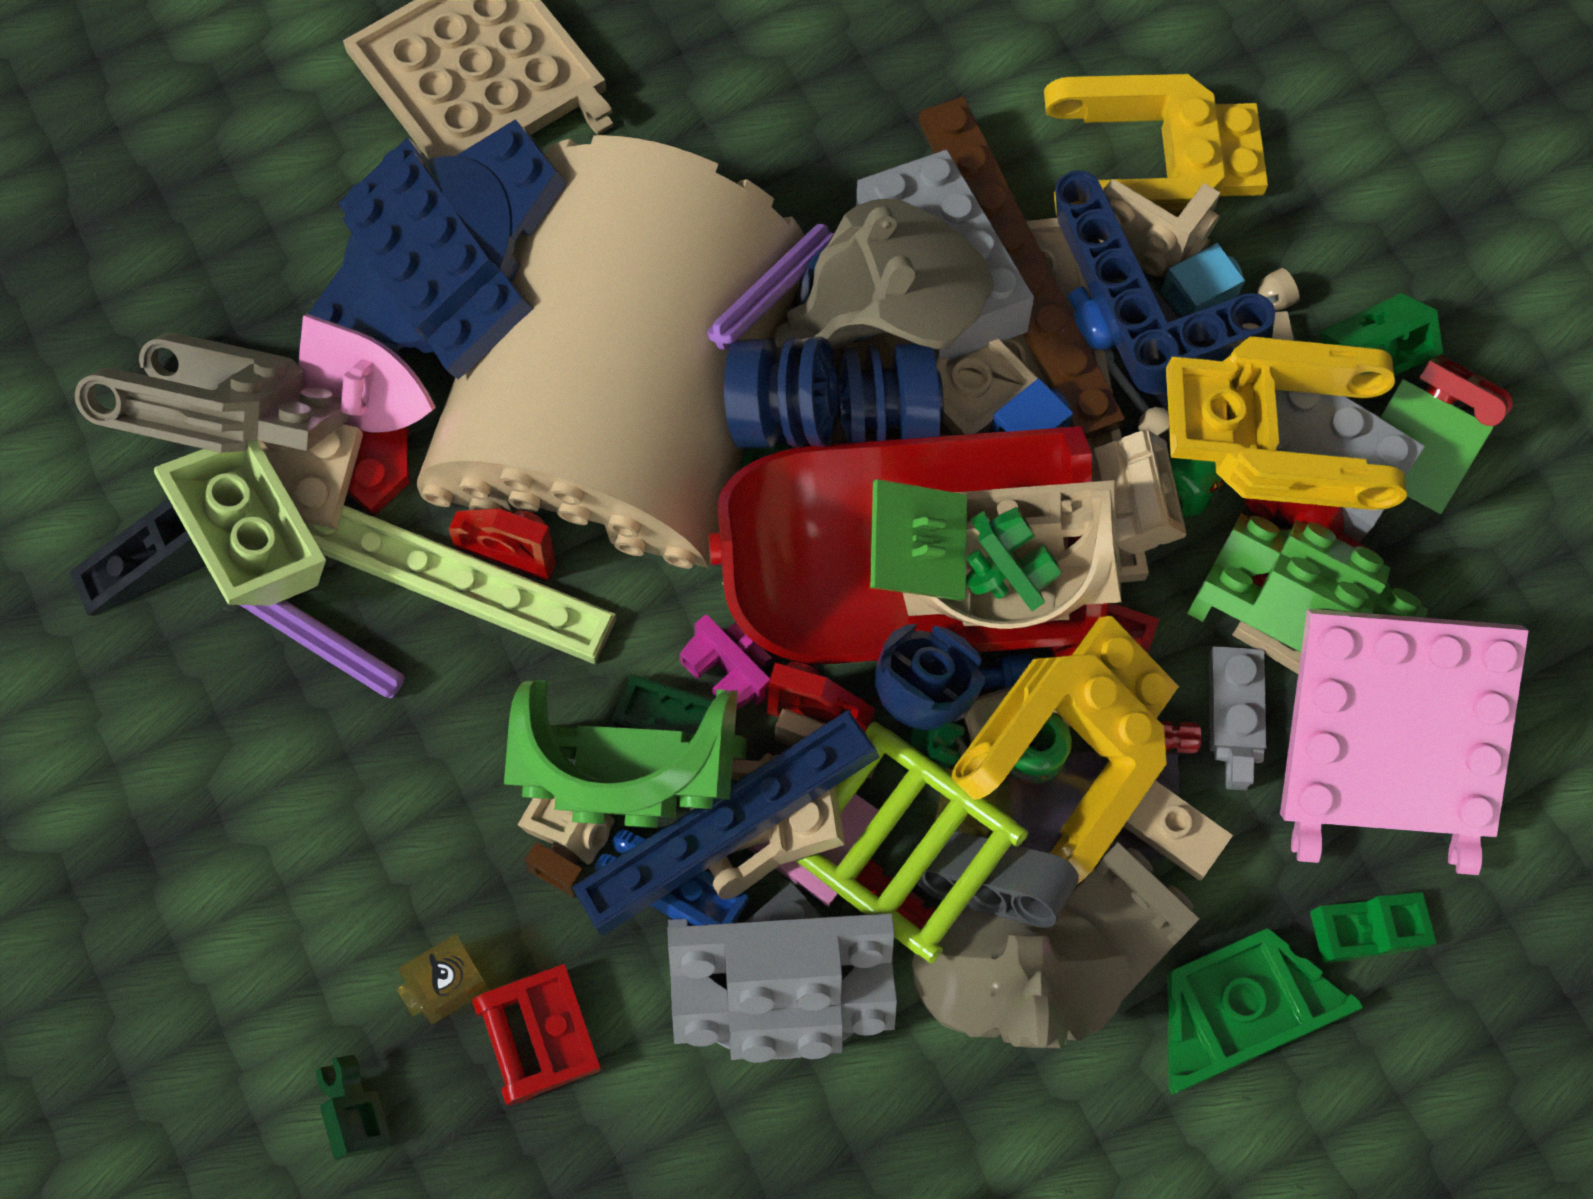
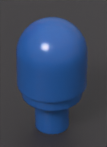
[1068,286,1115,350]
[979,653,1039,690]

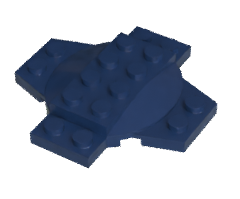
[309,119,567,380]

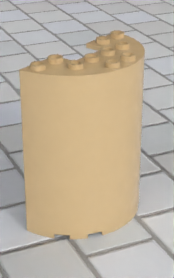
[417,135,804,569]

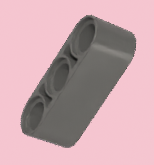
[917,831,1079,928]

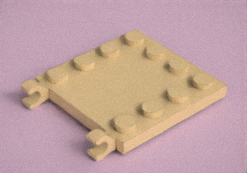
[343,0,614,159]

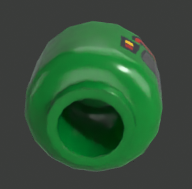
[1168,451,1225,517]
[1009,713,1072,784]

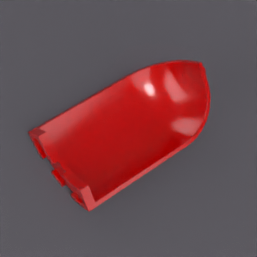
[708,426,1108,664]

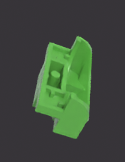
[1187,513,1428,652]
[504,680,747,828]

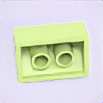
[154,440,326,606]

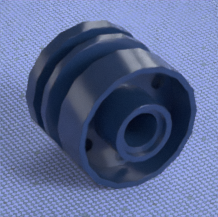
[724,336,839,449]
[837,343,944,443]

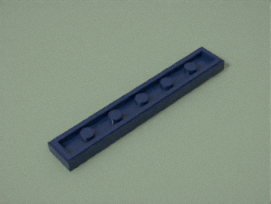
[572,710,880,936]

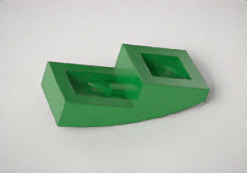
[1310,892,1437,964]

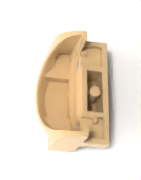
[903,480,1121,629]

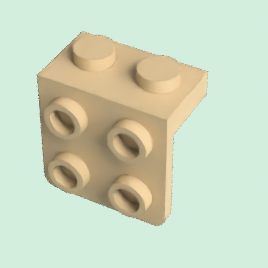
[1099,180,1220,279]

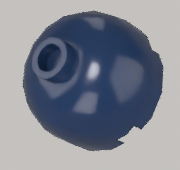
[875,624,985,731]

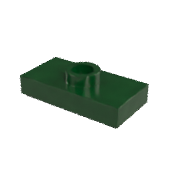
[611,674,713,734]

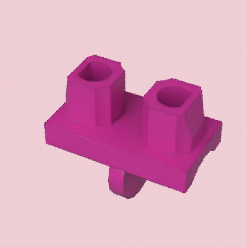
[680,614,772,710]

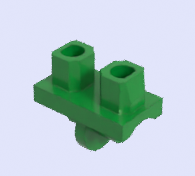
[966,507,1062,611]

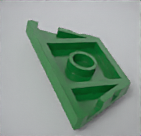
[1167,928,1363,1095]

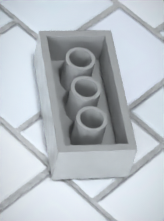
[856,149,1034,365]
[1275,390,1425,542]

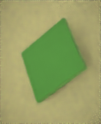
[1380,379,1493,514]
[870,479,967,601]

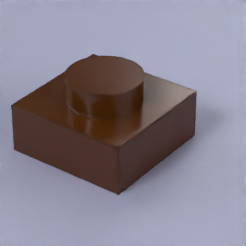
[524,842,585,898]

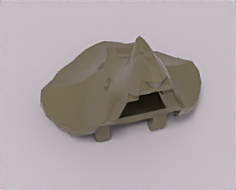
[773,198,994,356]
[911,907,1130,1048]

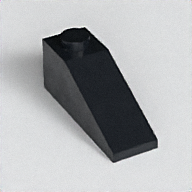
[70,498,206,616]

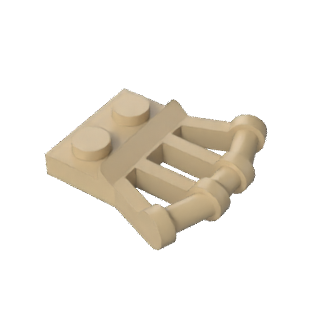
[690,753,845,900]

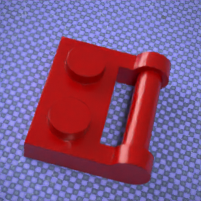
[1420,355,1514,426]
[472,964,601,1106]

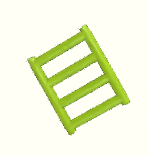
[795,721,1029,964]

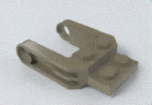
[75,332,350,453]

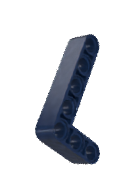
[1055,170,1275,395]

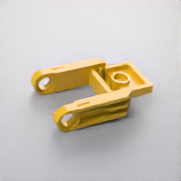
[1044,74,1268,218]
[1166,336,1407,510]
[952,616,1179,884]

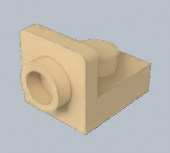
[518,797,614,865]

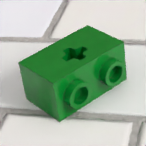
[1319,293,1443,376]

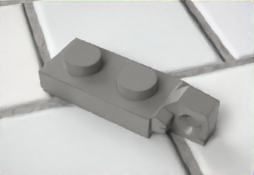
[1209,646,1266,791]

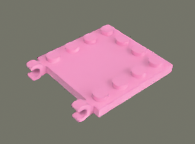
[1280,609,1529,875]

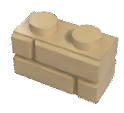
[1092,430,1187,554]

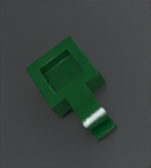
[885,722,965,773]
[316,1055,393,1160]

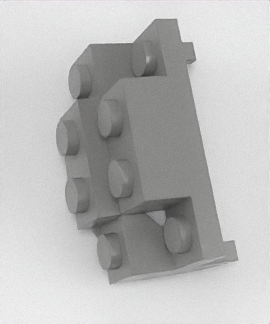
[667,914,897,1063]

